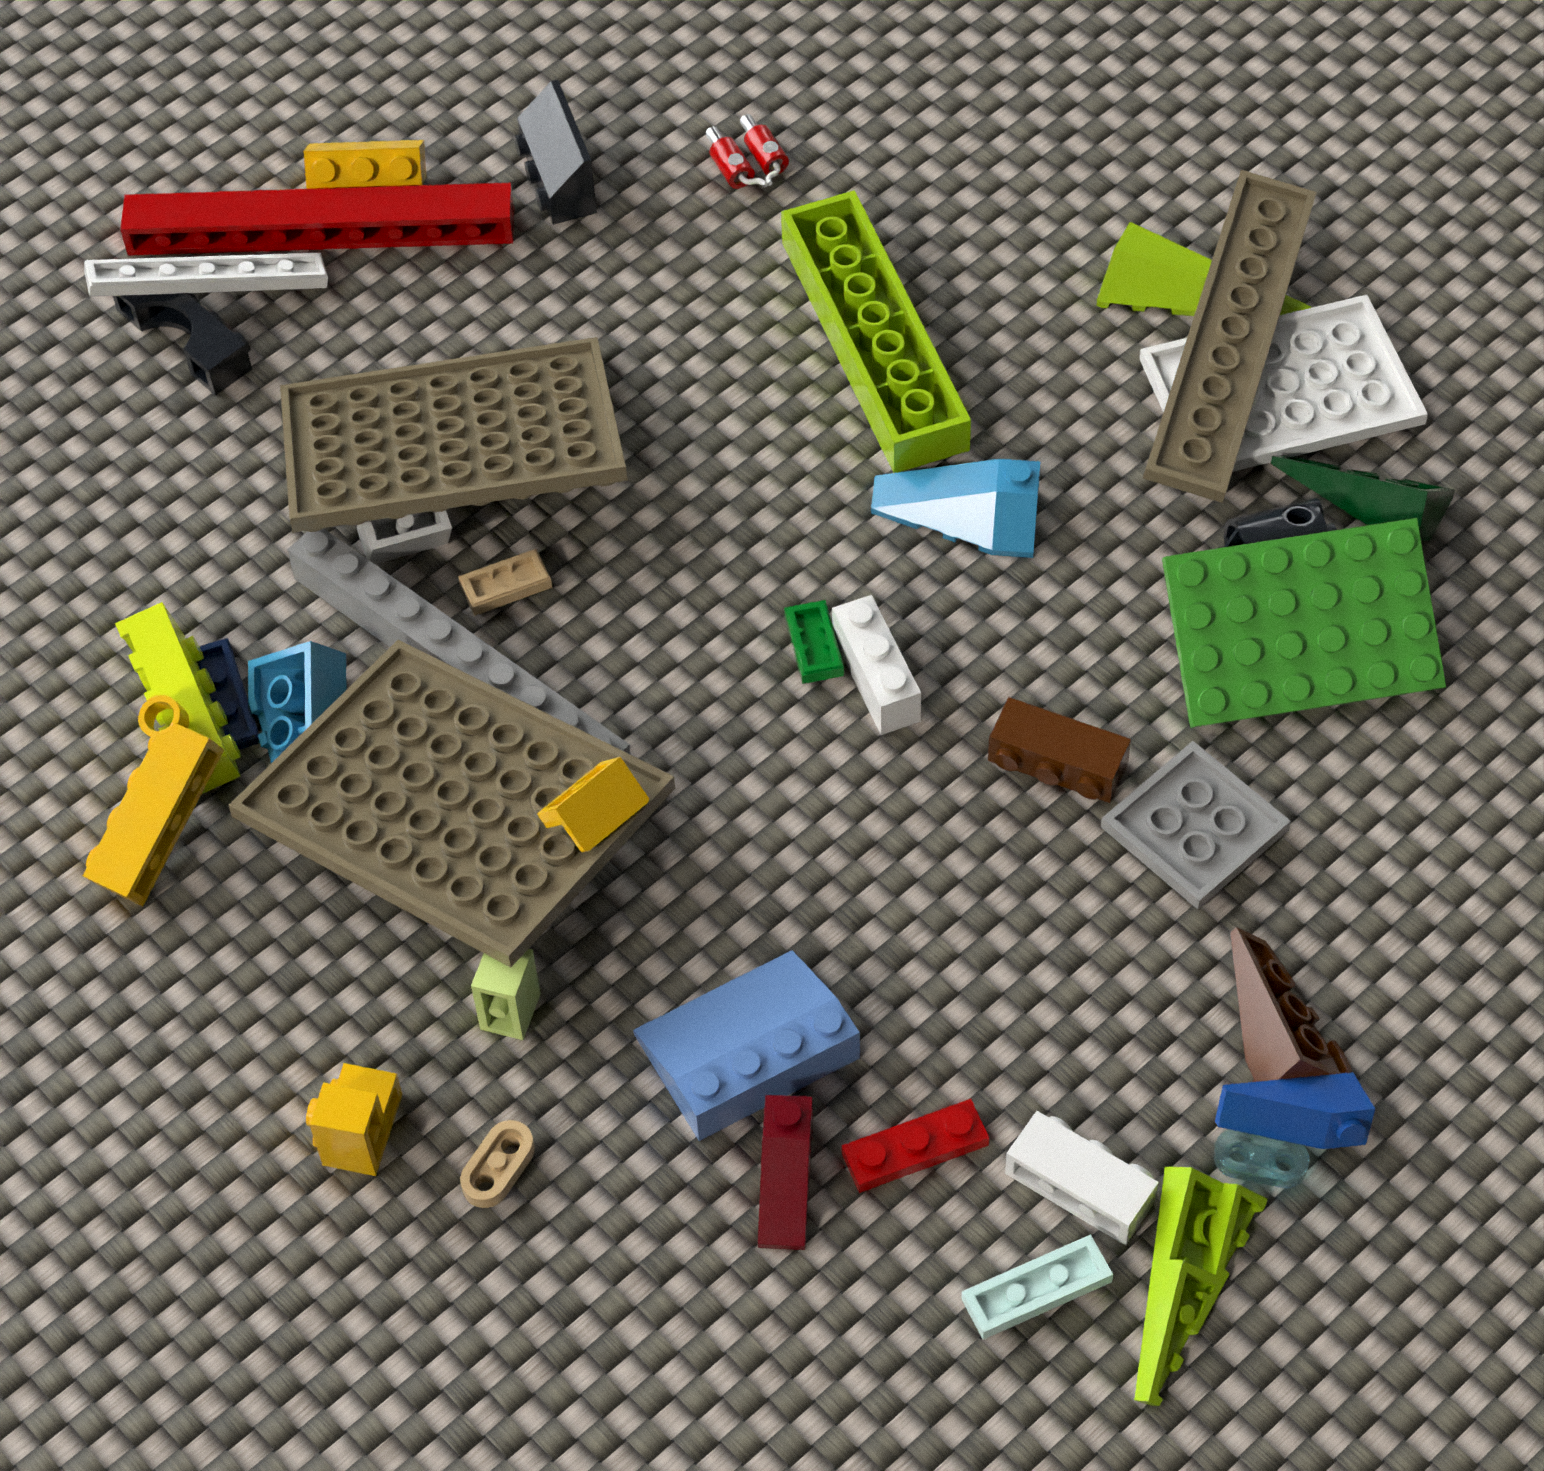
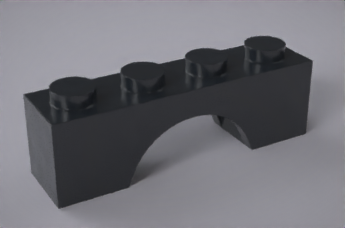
[113,293,252,396]

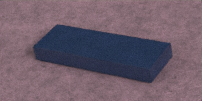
[197,638,260,750]

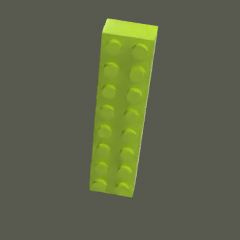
[781,190,971,473]

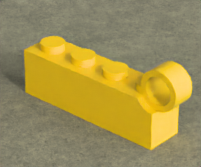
[82,695,224,907]

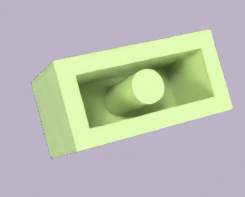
[471,949,541,1040]

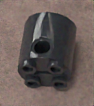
[1218,498,1337,548]

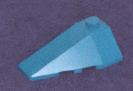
[871,459,1040,558]
[248,641,347,763]

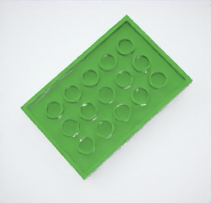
[1162,518,1446,728]

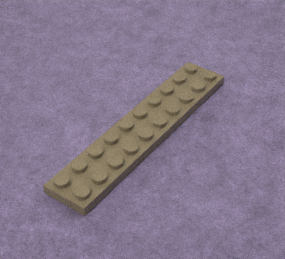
[1143,170,1317,503]

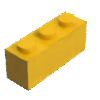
[303,140,427,189]

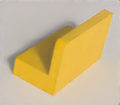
[537,757,649,852]

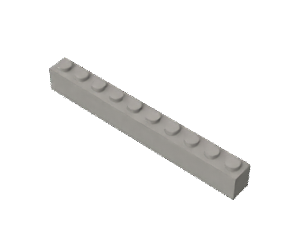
[287,528,631,755]

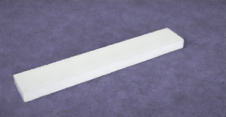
[84,253,328,297]

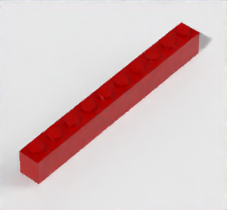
[120,182,515,256]

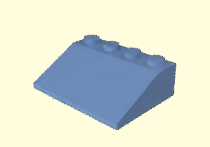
[633,950,860,1141]

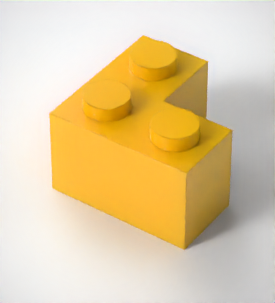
[306,1063,403,1176]

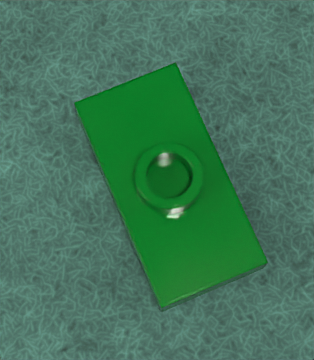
[784,600,844,684]

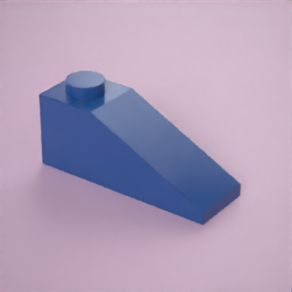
[1215,1072,1375,1149]

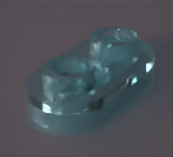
[1213,1129,1310,1188]

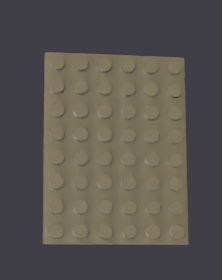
[280,337,628,533]
[229,640,675,968]

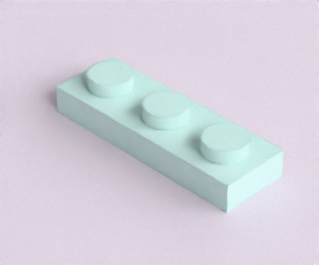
[961,1234,1113,1340]

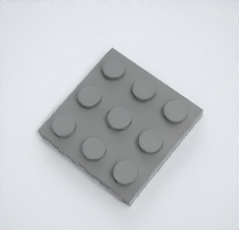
[1101,741,1291,909]

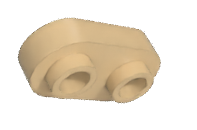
[460,1120,535,1208]

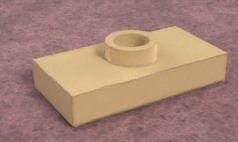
[458,549,552,616]

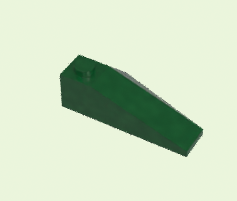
[1271,455,1455,541]

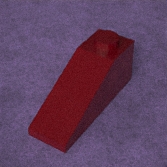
[758,1095,813,1250]

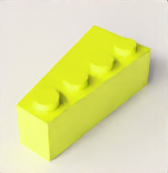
[115,602,241,794]

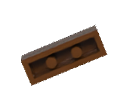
[988,697,1131,803]

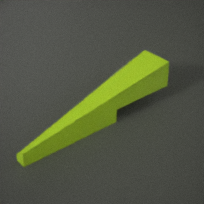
[1096,222,1311,316]
[1134,1167,1267,1406]

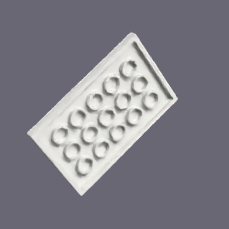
[1140,295,1428,472]

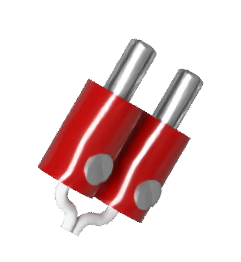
[706,114,789,189]

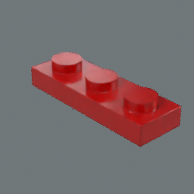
[841,1099,989,1193]

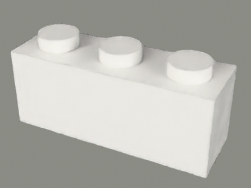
[832,595,921,735]
[1005,1111,1159,1246]

